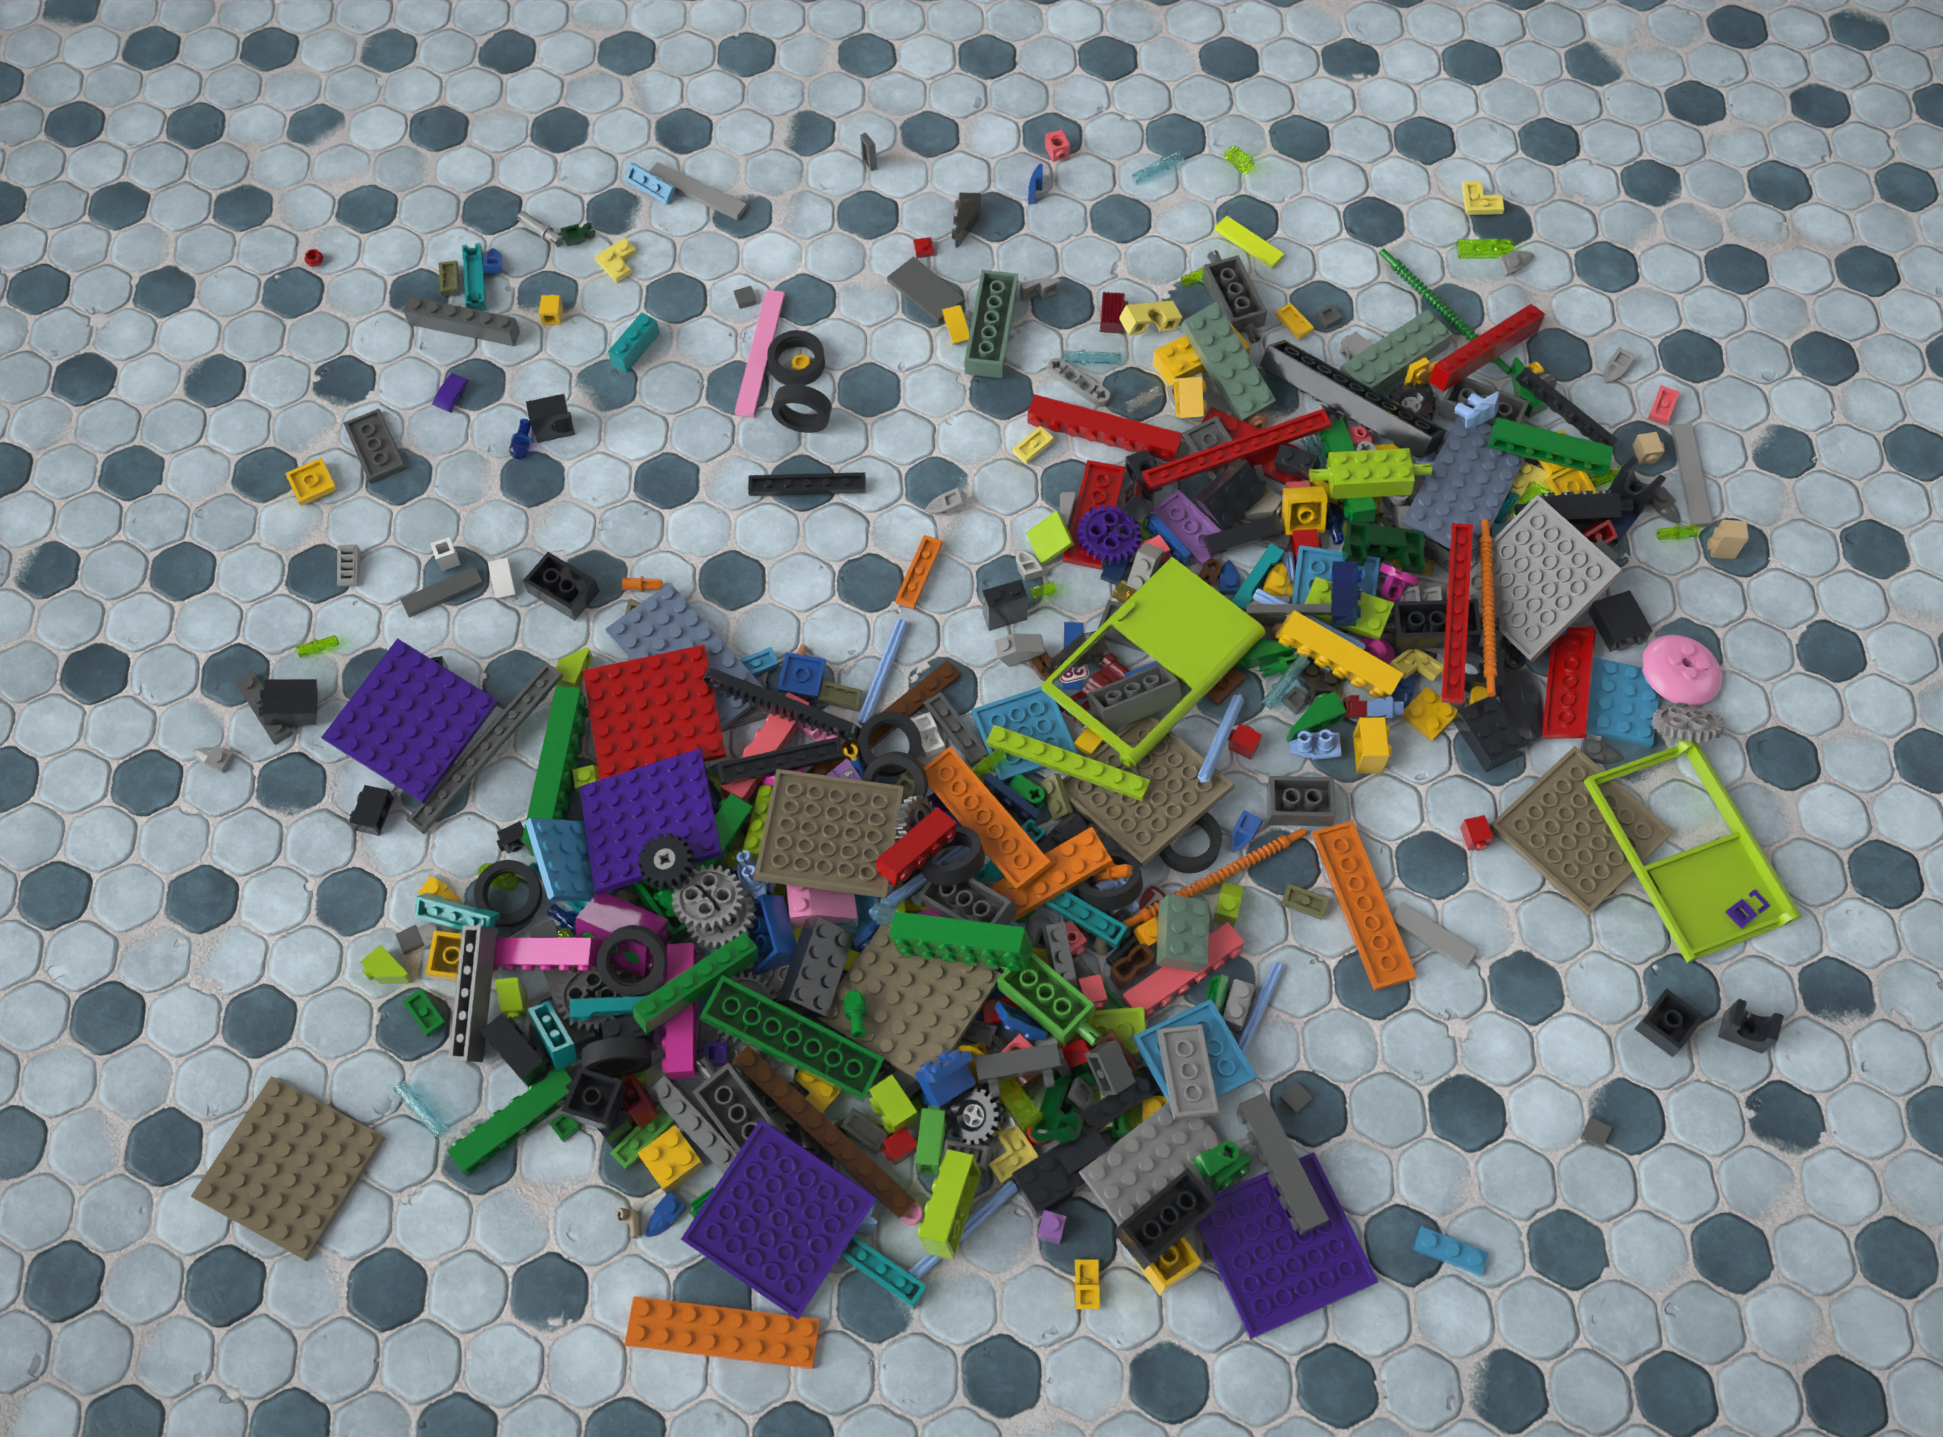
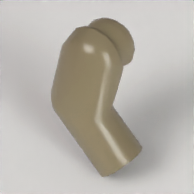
[616,1207,642,1239]

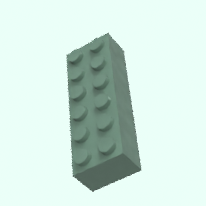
[965,270,1018,378]
[1180,302,1276,422]
[1340,309,1453,393]

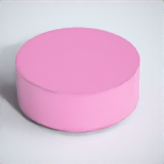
[901,1201,924,1226]

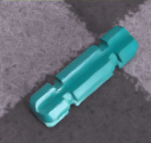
[1493,492,1519,524]

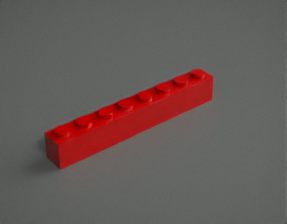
[1429,304,1545,392]
[1027,394,1182,461]

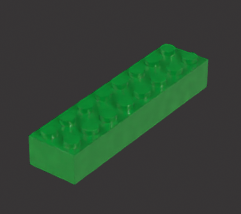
[522,686,589,856]
[699,975,884,1102]

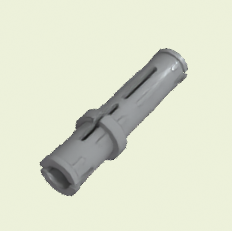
[517,211,564,247]

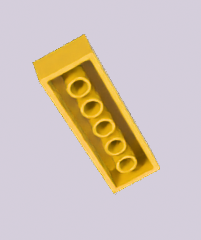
[1275,610,1404,699]

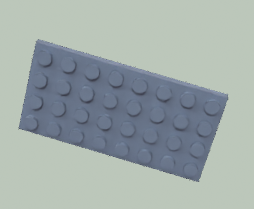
[1402,415,1526,562]
[605,583,764,731]

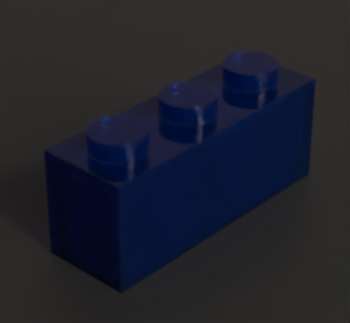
[1330,561,1362,626]

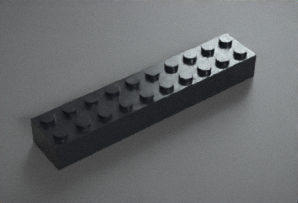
[1259,340,1447,458]

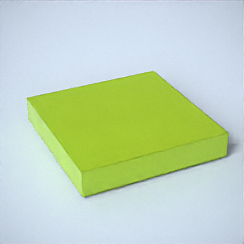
[1026,511,1074,566]

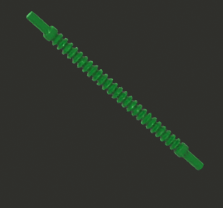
[1379,248,1512,375]

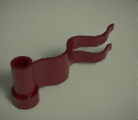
[1060,653,1130,723]

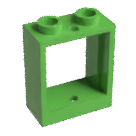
[915,1106,946,1176]

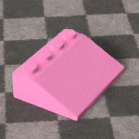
[786,885,858,929]

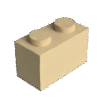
[1707,520,1748,559]

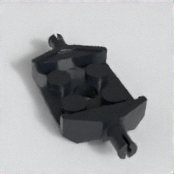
[1297,630,1348,705]

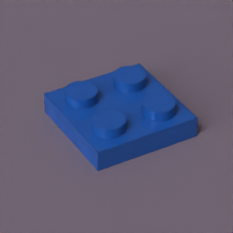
[777,652,827,699]
[994,1000,1048,1041]

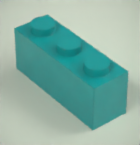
[608,312,660,373]
[528,1000,578,1071]

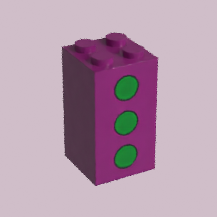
[576,893,670,978]

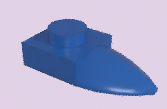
[483,248,502,274]
[1219,560,1240,595]
[1392,675,1417,709]
[1230,810,1263,852]
[851,916,885,952]
[646,1192,687,1237]

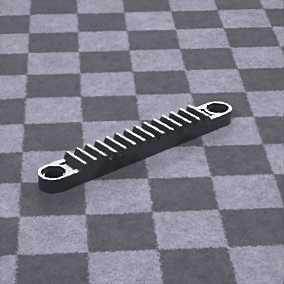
[702,668,861,742]

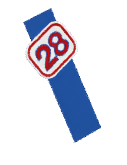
[1056,622,1089,690]

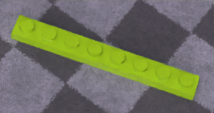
[986,725,1150,801]

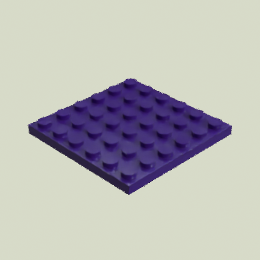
[321,638,499,804]
[579,749,723,895]
[681,1119,877,1320]
[1197,1152,1378,1340]

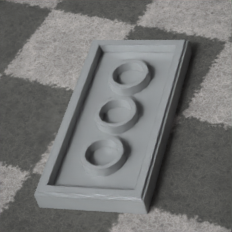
[1157,1024,1220,1120]

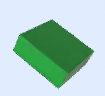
[549,1113,582,1143]

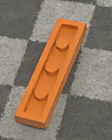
[895,535,943,610]

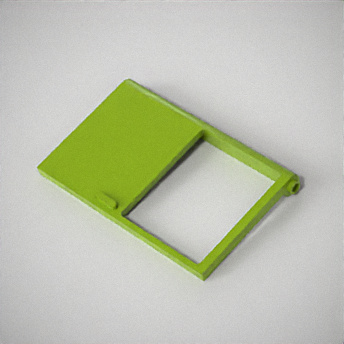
[1041,557,1265,767]
[1584,740,1802,963]

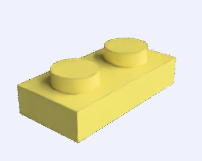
[1013,426,1054,464]

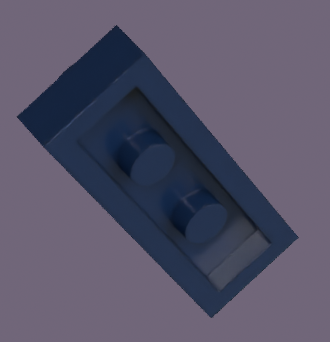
[983,773,1040,822]

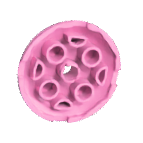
[1641,635,1722,707]

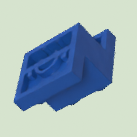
[914,1049,977,1107]

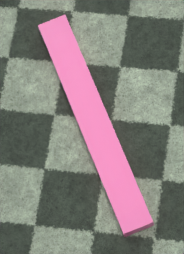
[735,290,785,418]

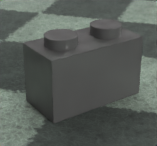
[1084,1041,1135,1096]

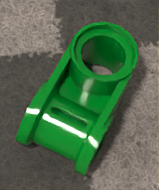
[1008,774,1045,811]
[1192,1141,1239,1180]

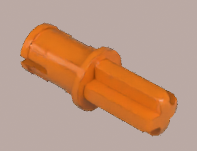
[622,576,663,592]
[1093,864,1133,881]

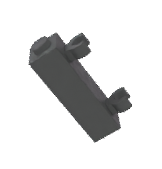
[975,1043,1064,1098]

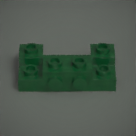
[1342,520,1426,574]
[1030,1062,1097,1144]

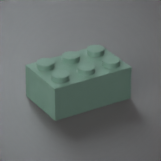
[1156,894,1210,972]

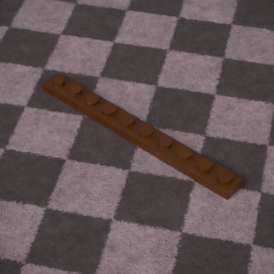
[806,660,961,776]
[732,1045,916,1219]

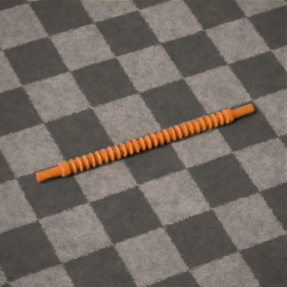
[1479,519,1497,697]
[1121,827,1307,929]

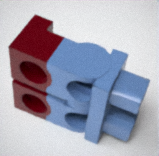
[1343,695,1404,720]

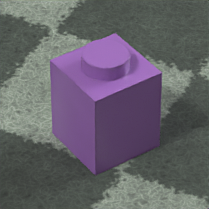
[1037,1210,1066,1245]

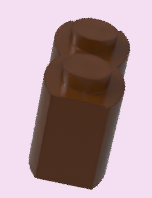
[1109,944,1155,990]

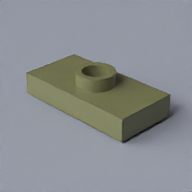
[439,260,460,296]
[817,680,863,711]

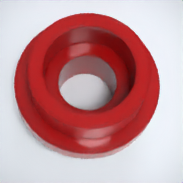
[305,249,324,267]

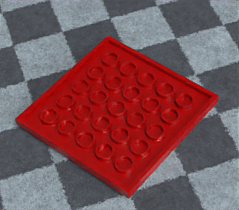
[582,645,726,781]

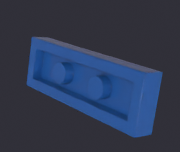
[1146,513,1191,567]

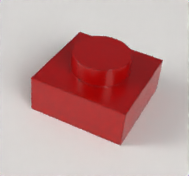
[913,237,934,259]

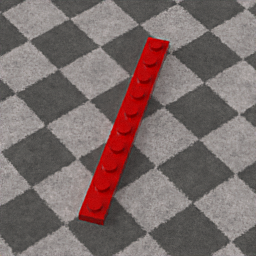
[1142,409,1332,491]
[1441,523,1473,704]

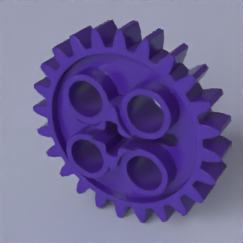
[1077,504,1142,565]

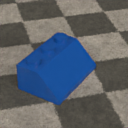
[747,894,797,974]

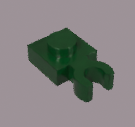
[561,223,596,246]

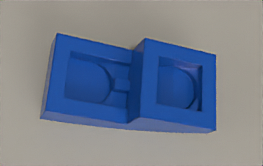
[1028,164,1043,204]

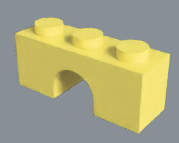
[1119,301,1183,335]

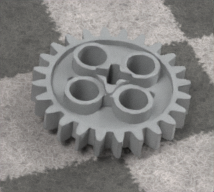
[1652,704,1725,743]
[672,864,745,933]
[687,887,757,951]

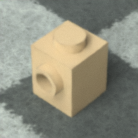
[1632,432,1664,465]

